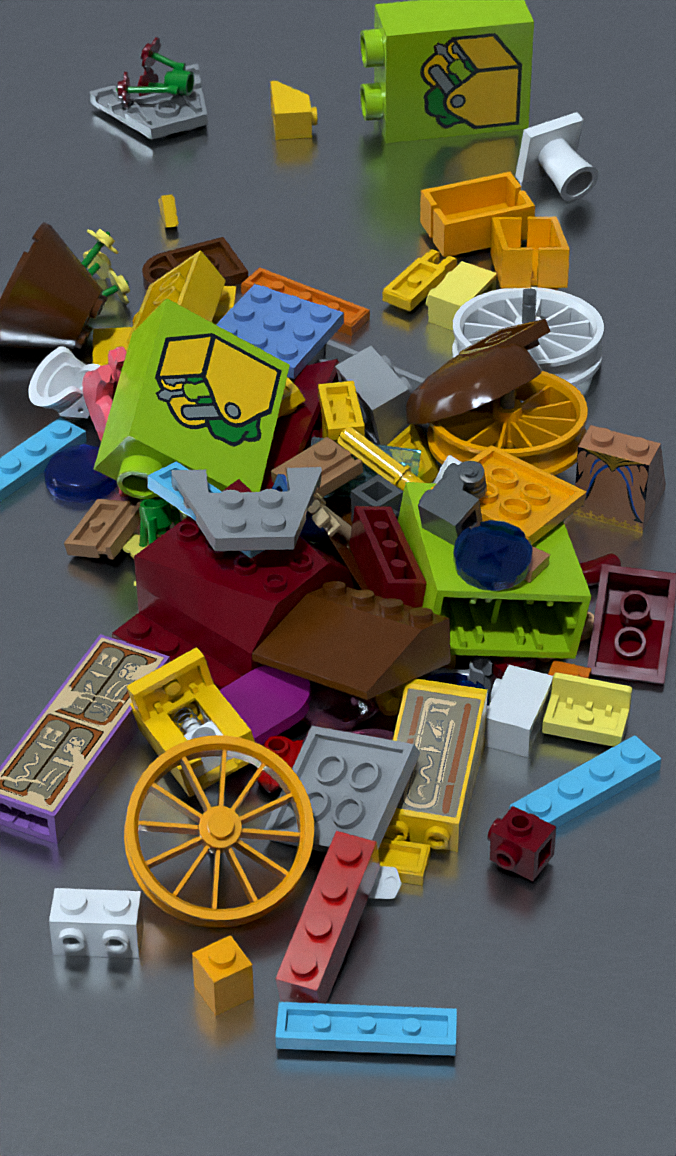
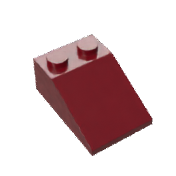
[587,564,676,686]

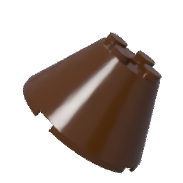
[0,222,108,351]

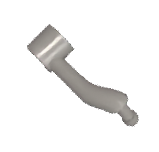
[425,656,492,687]

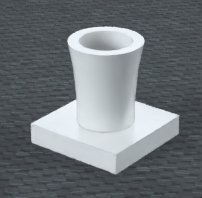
[515,112,598,201]

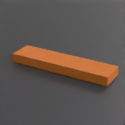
[241,267,370,336]

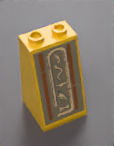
[383,679,488,852]

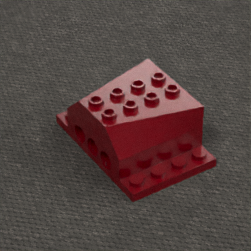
[112,479,362,690]

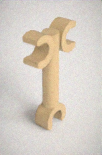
[308,493,352,544]

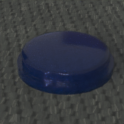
[44,445,117,503]

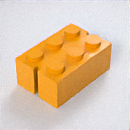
[420,172,535,257]
[490,217,570,290]

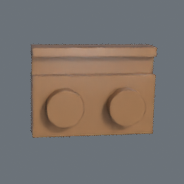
[271,437,363,497]
[64,499,141,559]

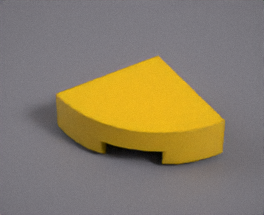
[158,194,179,228]

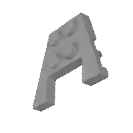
[89,64,208,139]
[171,467,322,551]

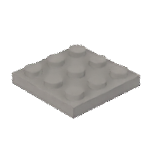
[264,726,421,853]

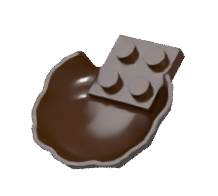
[406,319,551,424]

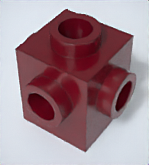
[487,806,556,881]

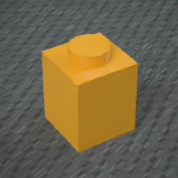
[192,935,254,1016]

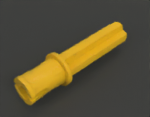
[337,426,425,491]

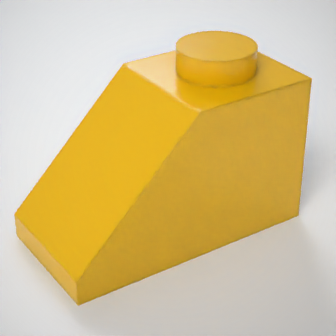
[270,81,317,140]

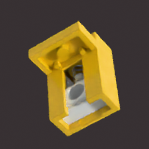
[126,647,255,797]

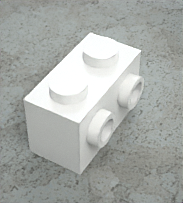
[49,888,144,958]

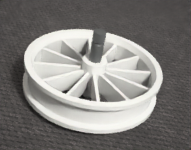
[452,287,604,386]

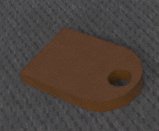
[142,237,249,290]

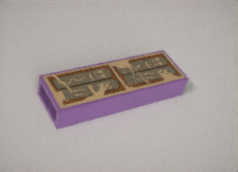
[0,634,170,845]

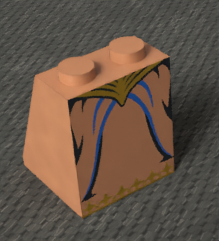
[573,425,666,533]

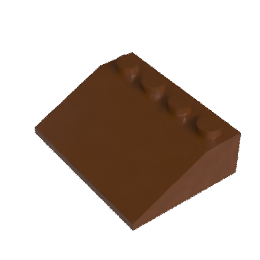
[252,581,451,700]

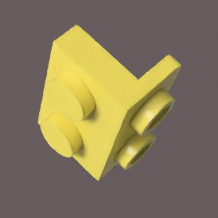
[542,672,632,747]

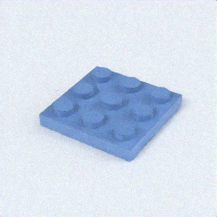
[216,284,344,379]

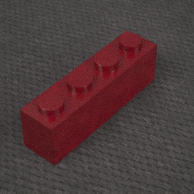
[349,506,427,608]

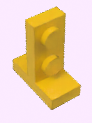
[318,381,365,460]

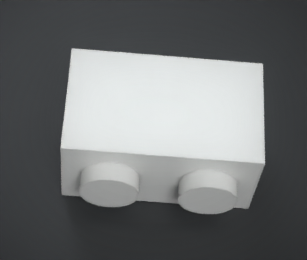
[485,665,553,758]

